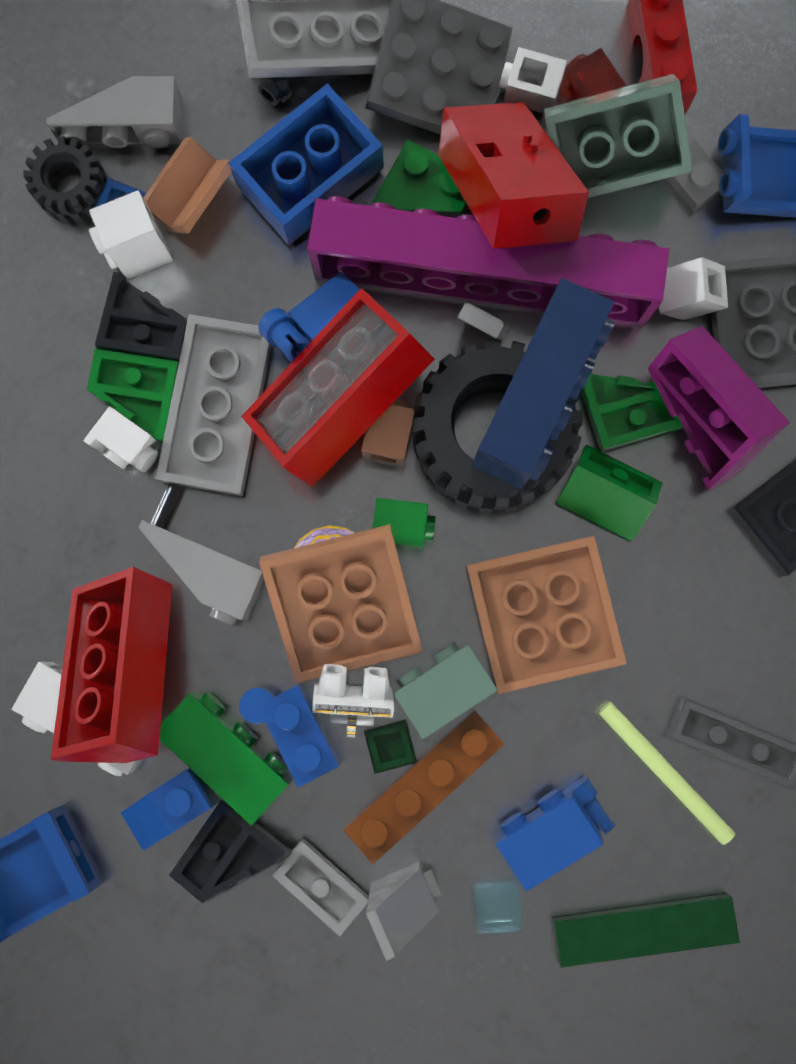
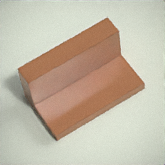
[143,137,231,234]

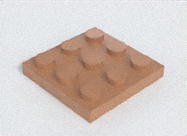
[259,524,423,684]
[466,536,627,694]

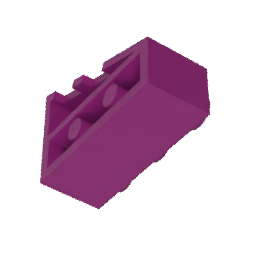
[648,326,790,491]

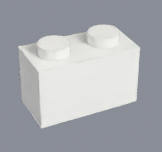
[89,190,174,280]

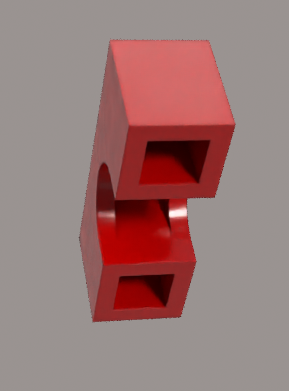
[627,0,698,115]

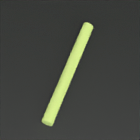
[598,701,735,845]

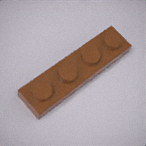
[343,710,504,864]

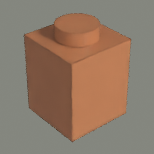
[361,399,415,467]

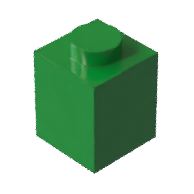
[372,498,436,551]

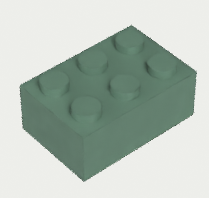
[544,74,693,198]

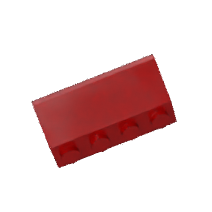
[51,567,172,763]

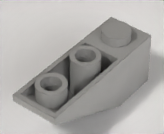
[46,76,183,148]

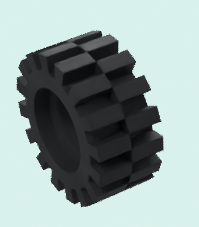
[23,136,107,222]

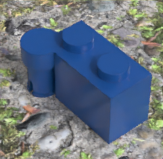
[258,272,369,362]
[239,684,342,788]
[496,776,615,892]

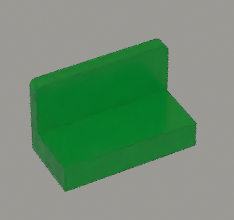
[557,444,663,540]

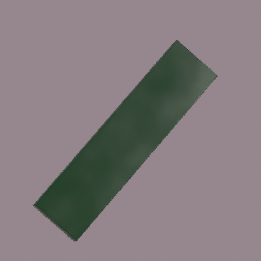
[552,893,740,968]

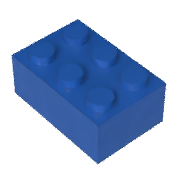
[228,83,384,245]

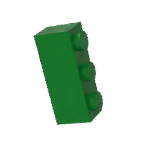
[160,692,293,826]

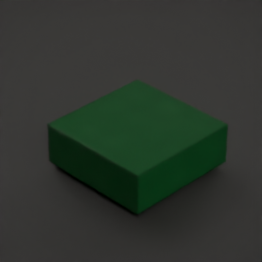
[364,719,417,774]

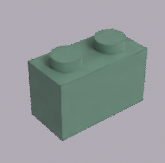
[393,642,498,740]

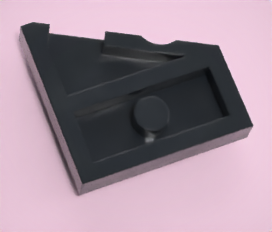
[95,272,188,362]
[169,800,292,903]

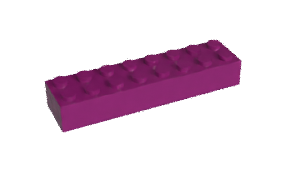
[307,196,670,327]

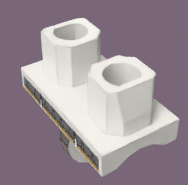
[312,664,394,738]

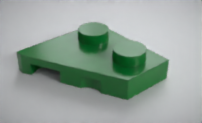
[370,139,467,218]
[87,349,179,444]
[581,372,683,452]

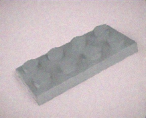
[236,0,391,78]
[156,314,272,496]

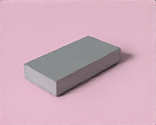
[457,303,509,340]

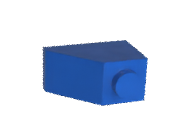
[121,768,219,851]

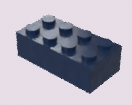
[473,277,616,490]

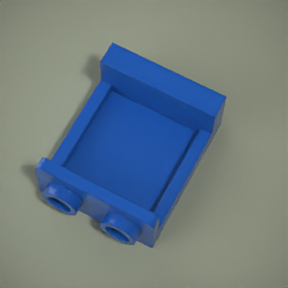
[718,114,796,218]
[0,805,102,943]

